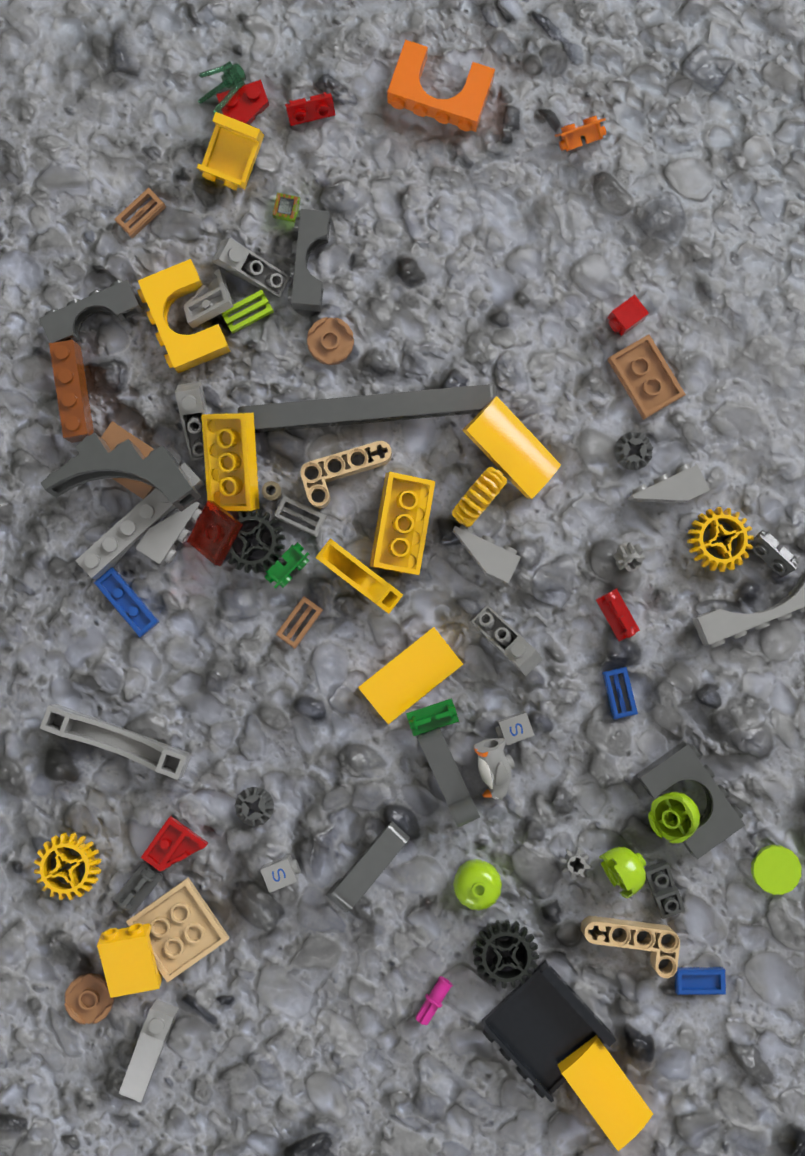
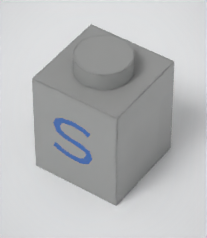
[495,711,534,745]
[261,854,301,893]

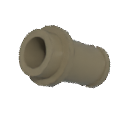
[262,481,282,501]

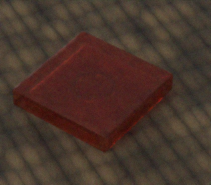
[187,500,243,566]

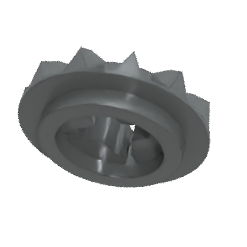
[614,432,653,470]
[235,787,274,827]

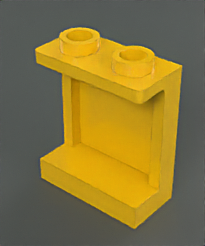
[197,112,264,191]
[97,923,163,998]

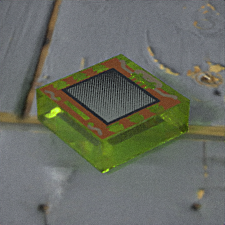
[272,193,301,223]

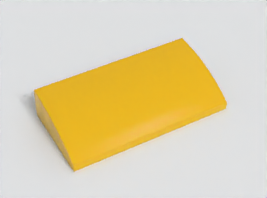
[462,396,561,499]
[201,412,260,511]
[369,472,435,575]
[358,627,463,724]
[557,1035,653,1151]

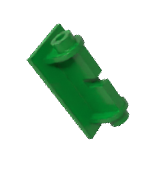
[264,542,310,588]
[406,698,459,737]

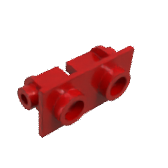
[285,92,336,126]
[596,588,640,642]

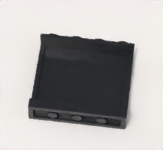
[482,960,616,1103]

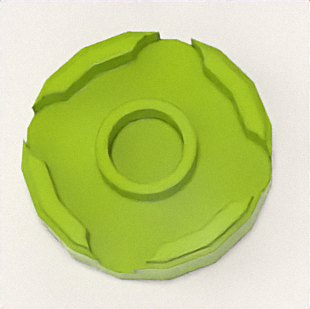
[751,845,801,895]

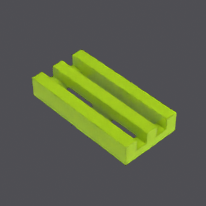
[221,290,274,334]

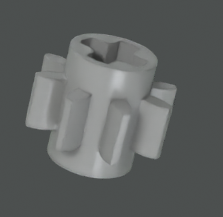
[613,542,646,572]
[559,847,591,879]

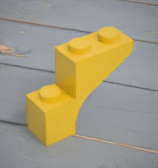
[315,538,403,614]

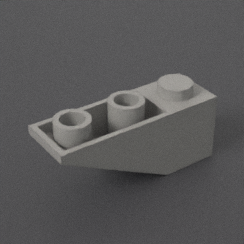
[212,238,290,298]
[175,381,208,461]
[628,464,710,503]
[136,502,204,566]
[452,525,521,584]
[471,605,543,676]

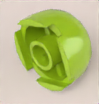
[648,792,700,843]
[599,847,646,899]
[453,859,502,911]

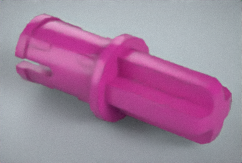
[415,976,453,1025]

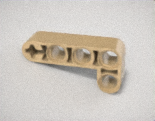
[300,441,392,509]
[581,916,680,978]

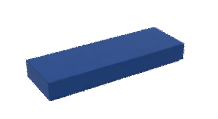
[94,567,159,637]

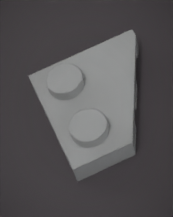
[183,269,234,328]

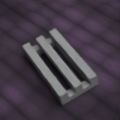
[273,495,327,538]

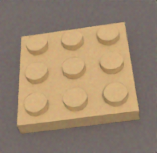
[126,877,230,983]

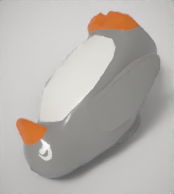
[474,738,515,799]

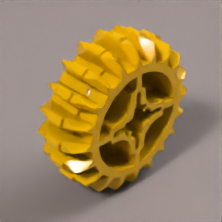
[452,467,507,527]
[687,507,754,572]
[34,833,102,900]

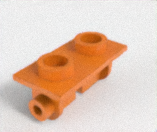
[555,115,606,152]

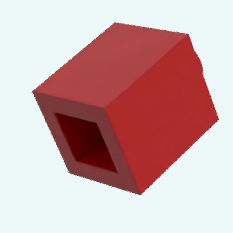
[608,294,649,336]

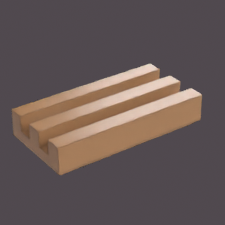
[114,187,166,238]
[276,596,323,649]

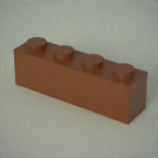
[49,340,94,443]

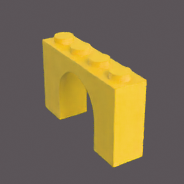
[137,259,231,373]

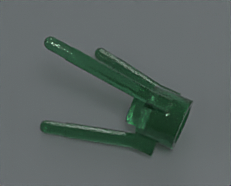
[198,61,246,116]

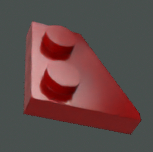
[216,80,269,125]
[141,816,208,872]

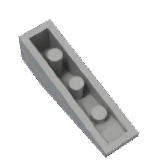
[119,999,179,1102]

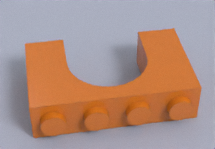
[387,39,495,132]

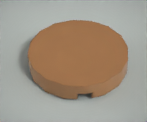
[307,317,354,365]
[65,973,115,1024]

